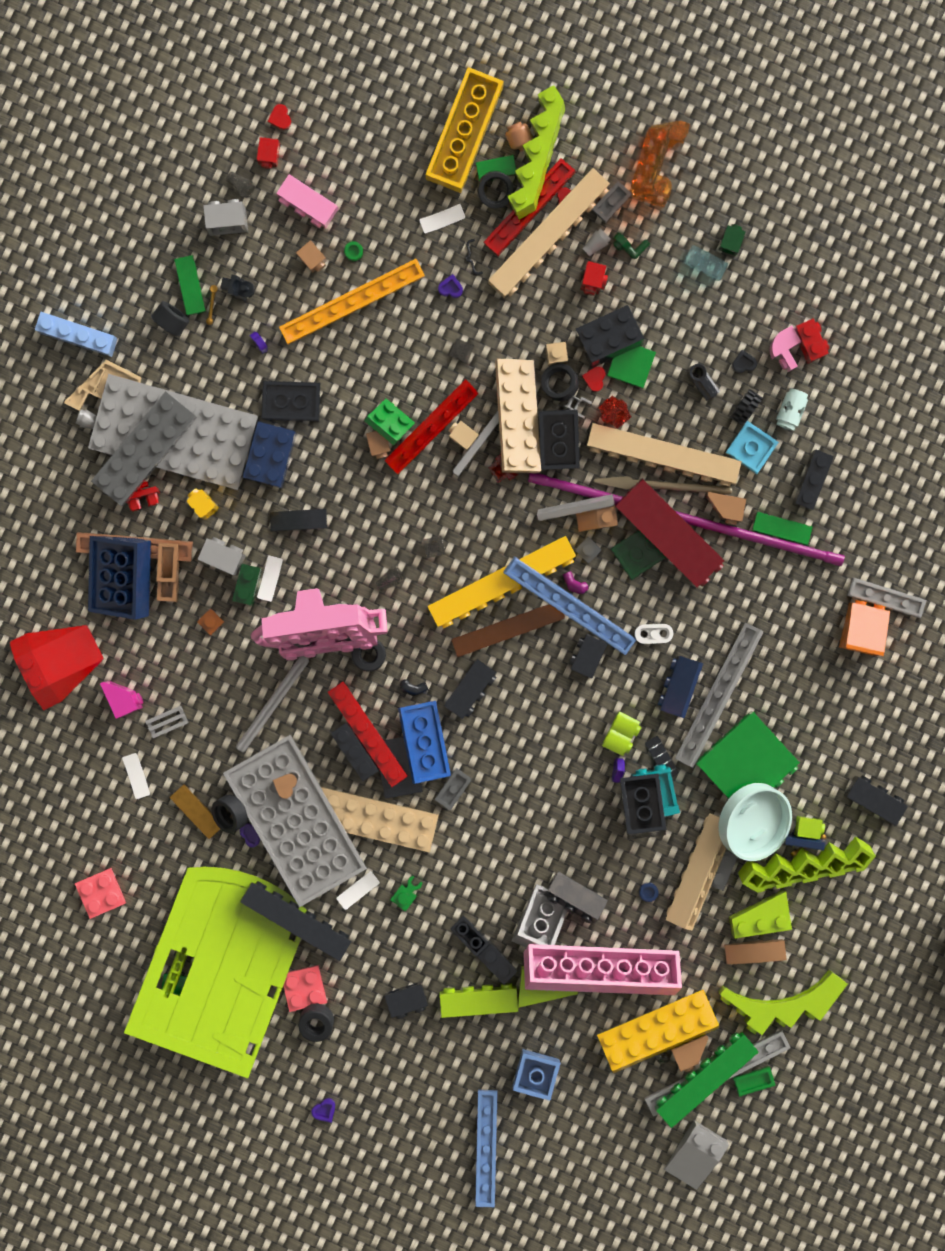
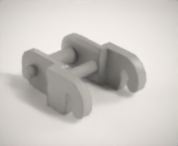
[563,395,592,419]

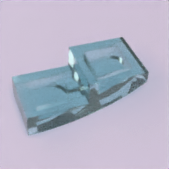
[684,245,728,281]

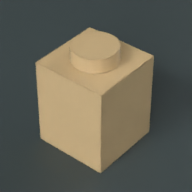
[545,342,568,366]
[449,421,479,451]

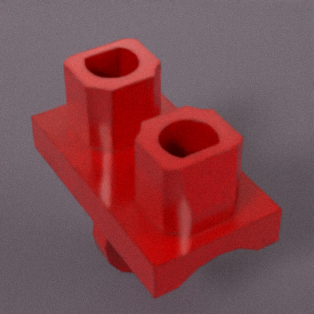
[127,481,160,512]

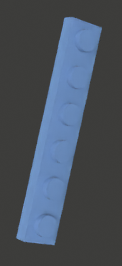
[475,1090,497,1207]

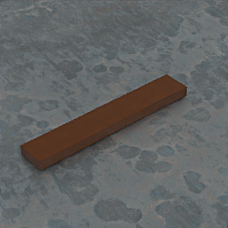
[451,604,565,657]

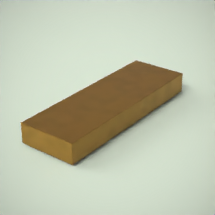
[170,784,220,839]

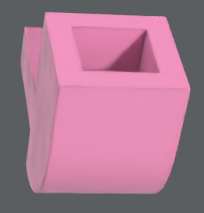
[770,325,801,372]

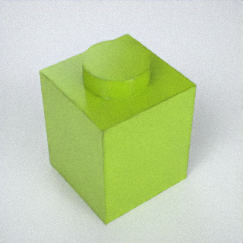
[794,816,825,839]

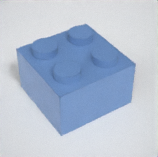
[512,1049,560,1101]

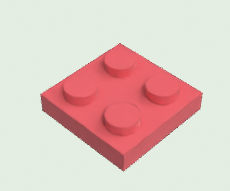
[75,868,126,919]
[283,965,327,1012]

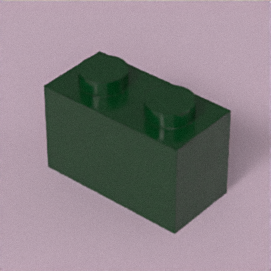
[232,563,262,606]

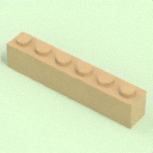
[666,813,726,930]

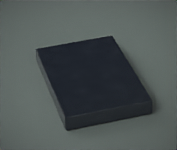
[261,381,321,422]
[380,737,423,799]

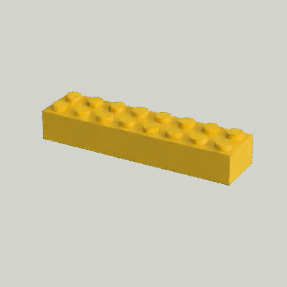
[428,536,576,629]

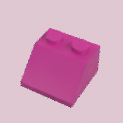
[100,681,144,719]

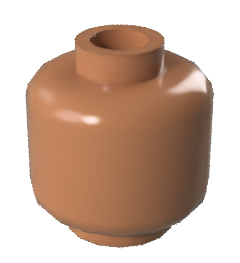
[505,121,533,152]

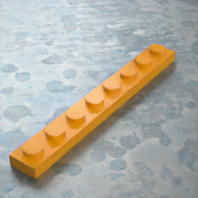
[279,259,425,345]

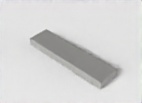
[453,411,499,477]
[537,494,614,521]
[847,578,927,618]

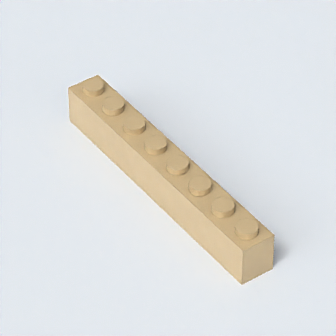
[488,168,610,299]
[586,423,742,487]

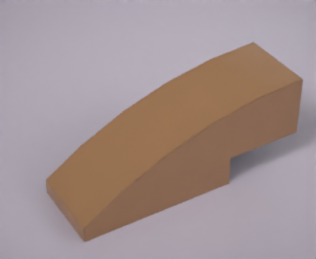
[157,543,179,602]
[724,939,787,964]

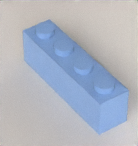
[35,312,118,357]

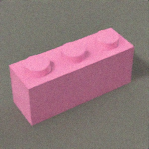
[276,174,338,229]

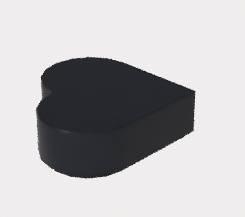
[732,350,757,374]

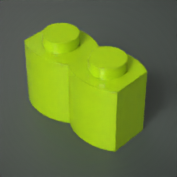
[602,711,641,756]

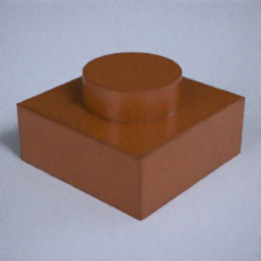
[197,608,224,636]

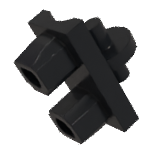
[220,275,255,302]

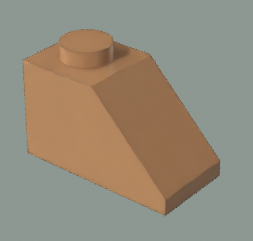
[706,492,746,525]
[576,506,618,532]
[671,1034,708,1072]

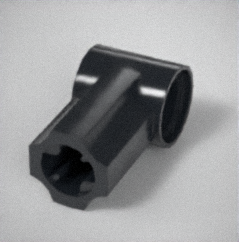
[687,364,720,401]

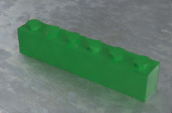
[655,1031,759,1128]

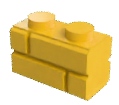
[187,488,219,520]

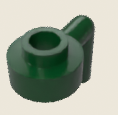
[612,232,650,259]

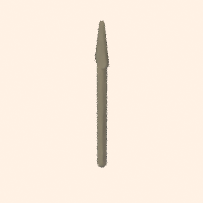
[594,476,733,494]

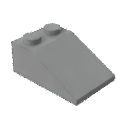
[512,884,567,948]
[664,1120,729,1190]

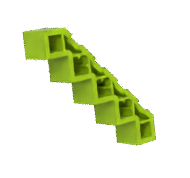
[508,85,565,220]
[738,837,876,893]

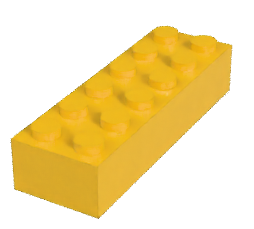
[425,67,504,193]
[597,990,719,1074]

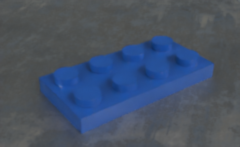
[398,701,451,784]

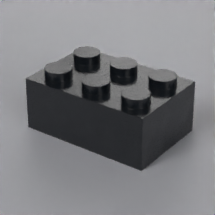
[576,305,644,368]
[538,409,580,470]
[620,773,666,840]

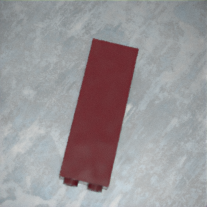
[615,478,725,588]

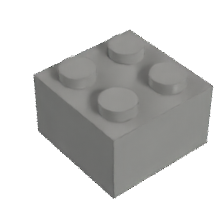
[204,199,248,236]
[198,537,246,576]

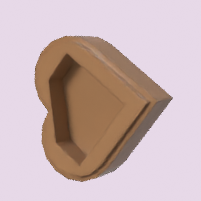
[273,774,297,799]

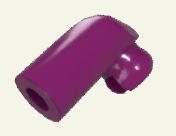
[562,571,588,594]

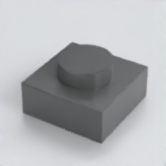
[574,537,602,564]

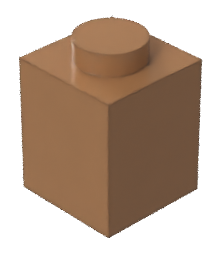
[296,240,327,273]
[366,431,391,459]

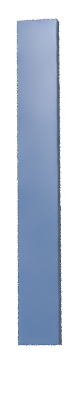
[503,556,636,655]

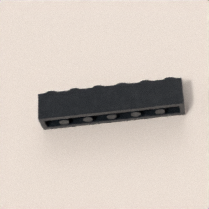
[240,881,352,961]

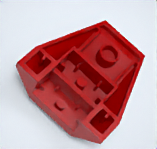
[10,625,104,710]

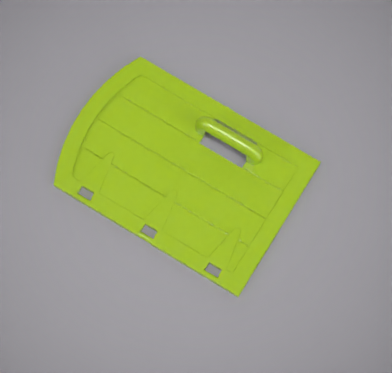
[124,867,307,1078]

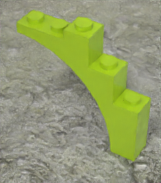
[718,970,848,1035]

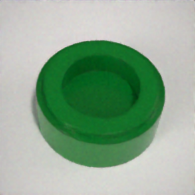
[344,241,363,262]

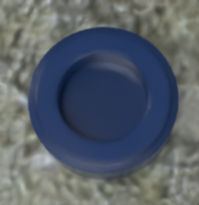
[639,882,658,902]

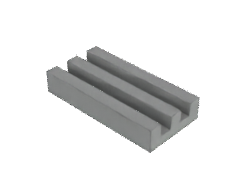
[145,706,189,738]

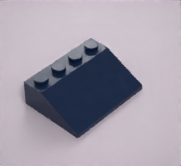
[88,536,151,620]

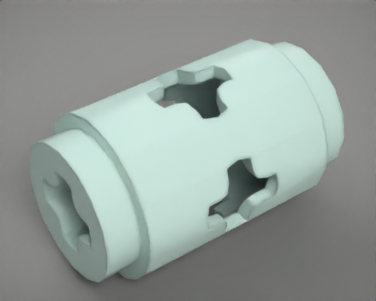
[776,388,808,431]

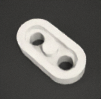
[634,624,673,644]

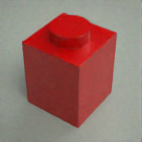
[257,137,280,169]

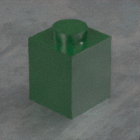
[718,224,746,256]

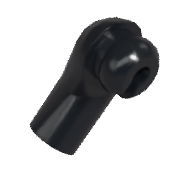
[400,679,429,696]

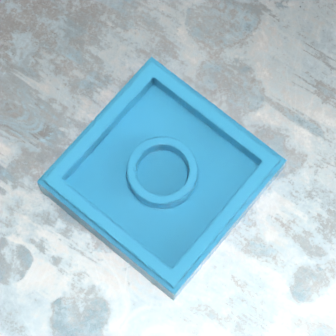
[725,421,779,474]

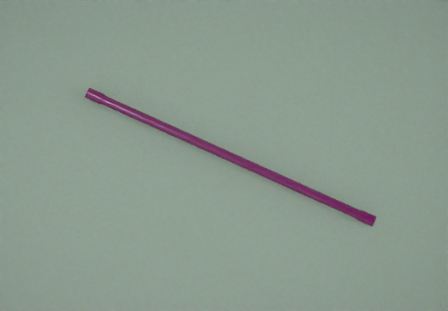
[528,473,845,567]

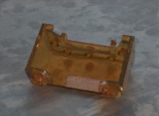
[630,121,691,207]

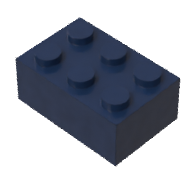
[243,421,297,489]

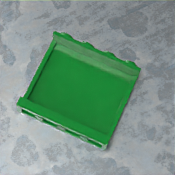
[695,711,800,799]

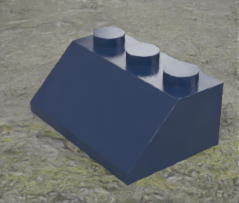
[657,655,703,718]

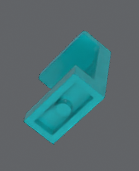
[631,764,680,816]

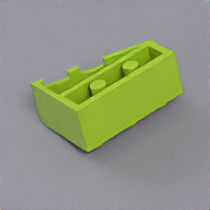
[729,889,792,938]
[518,966,578,1008]

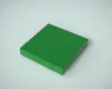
[607,346,656,389]

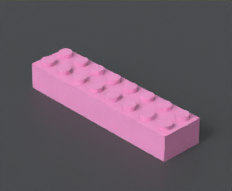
[524,944,682,995]

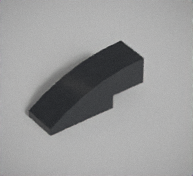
[270,509,328,532]

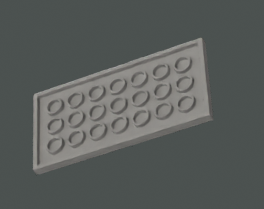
[88,374,258,490]
[223,734,367,907]

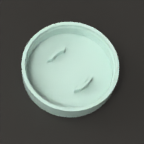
[718,783,792,861]

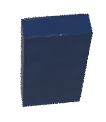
[785,834,826,850]

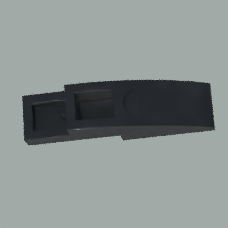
[450,915,519,985]

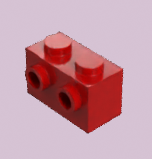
[580,261,608,296]
[794,318,829,364]

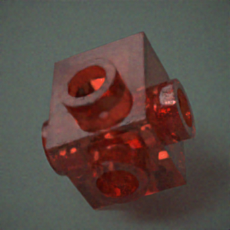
[598,395,631,429]
[488,454,519,483]

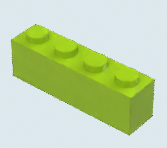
[440,983,518,1018]

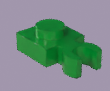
[390,875,422,911]

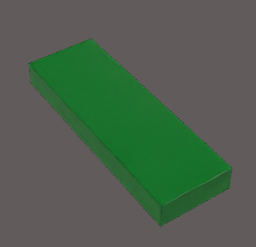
[174,255,206,316]
[752,512,813,545]

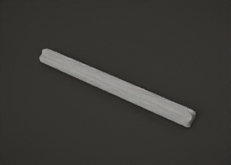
[236,656,309,752]

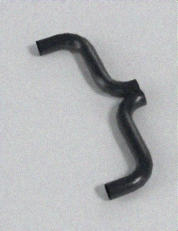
[466,239,483,275]

